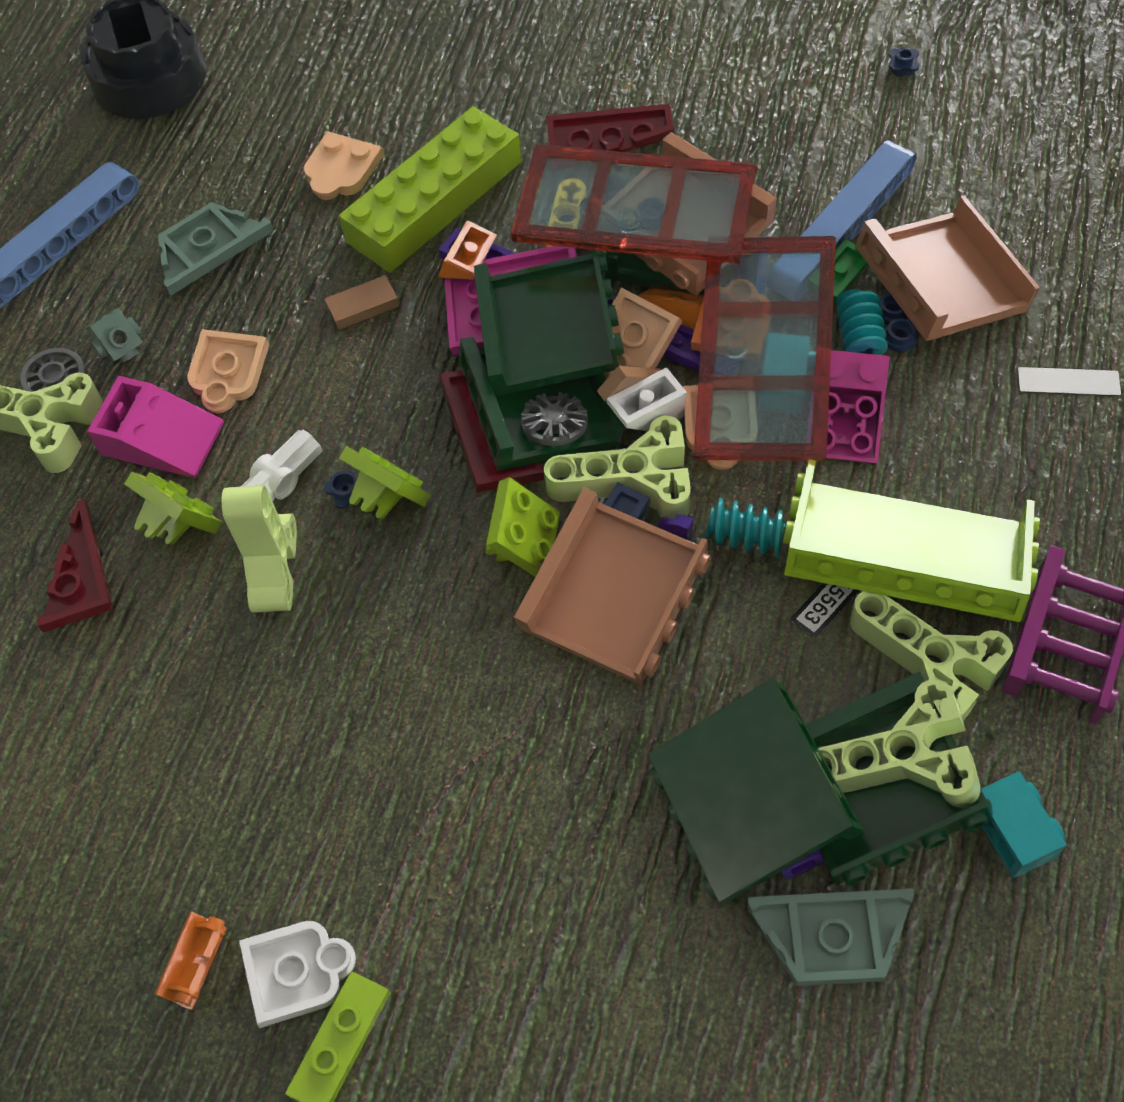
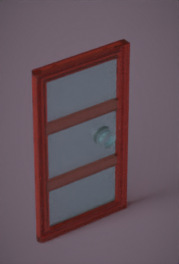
[511,144,758,264]
[693,236,836,462]

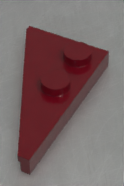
[37,499,113,633]

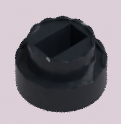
[81,0,206,119]

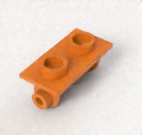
[154,911,227,1010]

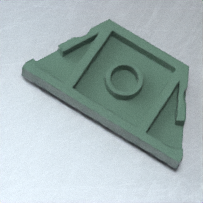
[158,202,274,296]
[747,888,914,986]

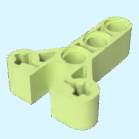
[0,373,103,473]
[544,415,691,519]
[221,486,297,613]
[850,591,1013,721]
[819,679,981,807]

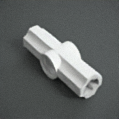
[241,430,322,501]

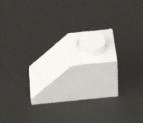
[606,367,687,431]

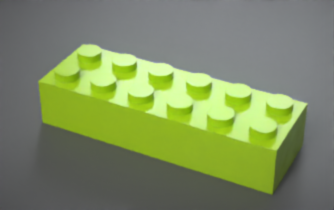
[338,106,522,273]

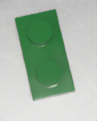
[807,239,869,306]

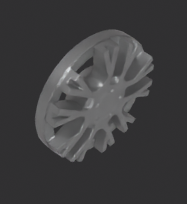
[20,348,86,392]
[521,392,588,446]

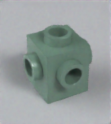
[86,308,143,363]

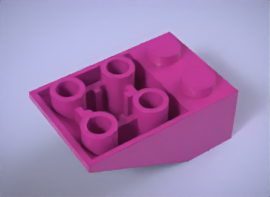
[805,349,890,464]
[87,376,224,479]

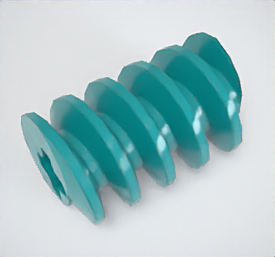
[836,289,888,355]
[705,497,786,558]

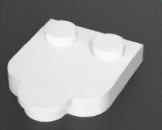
[239,921,356,1028]

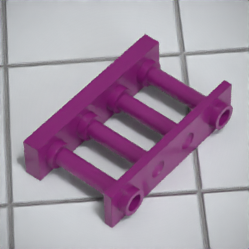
[1001,545,1124,725]

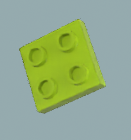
[339,446,431,519]
[124,472,223,545]
[485,477,560,577]

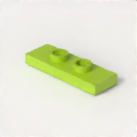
[285,971,391,1102]

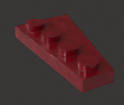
[546,104,674,175]
[440,370,545,493]

